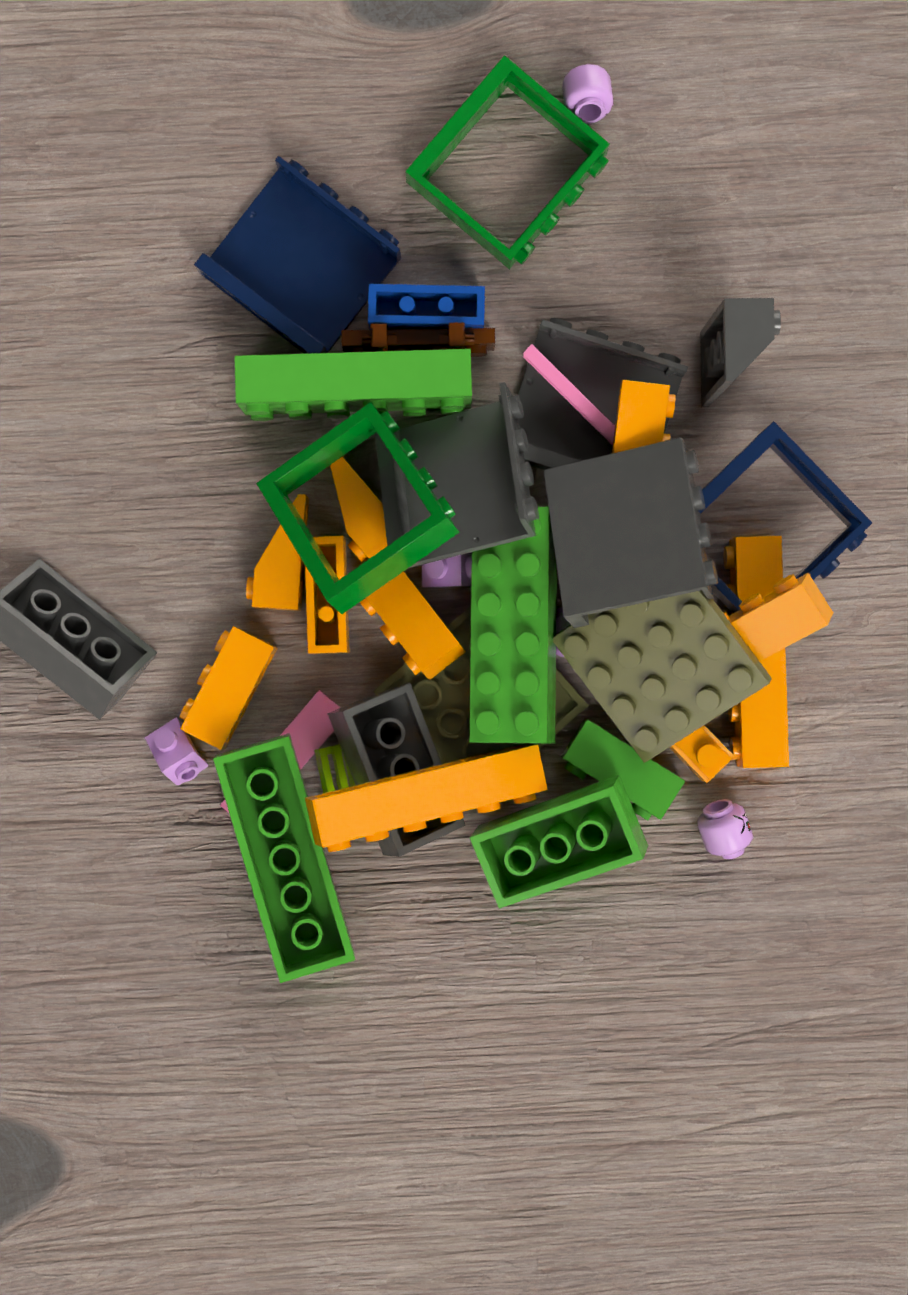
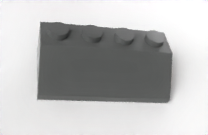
[700,298,781,407]
[0,559,157,720]
[328,683,466,857]

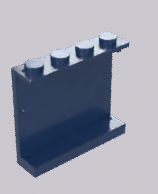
[194,156,401,354]

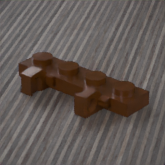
[341,322,495,357]

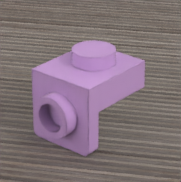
[422,552,472,588]
[145,717,208,785]

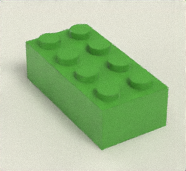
[470,775,648,909]

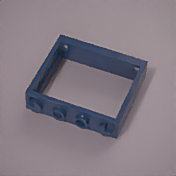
[699,421,872,613]

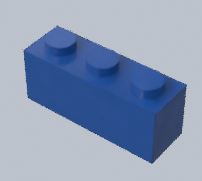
[368,284,485,330]

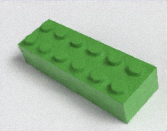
[235,349,472,421]
[470,507,557,744]
[213,733,355,983]

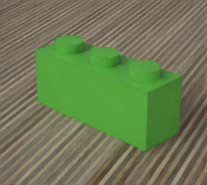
[561,718,685,821]

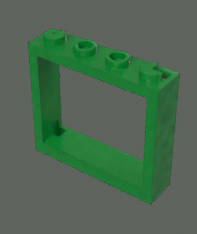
[405,55,610,270]
[256,402,460,614]

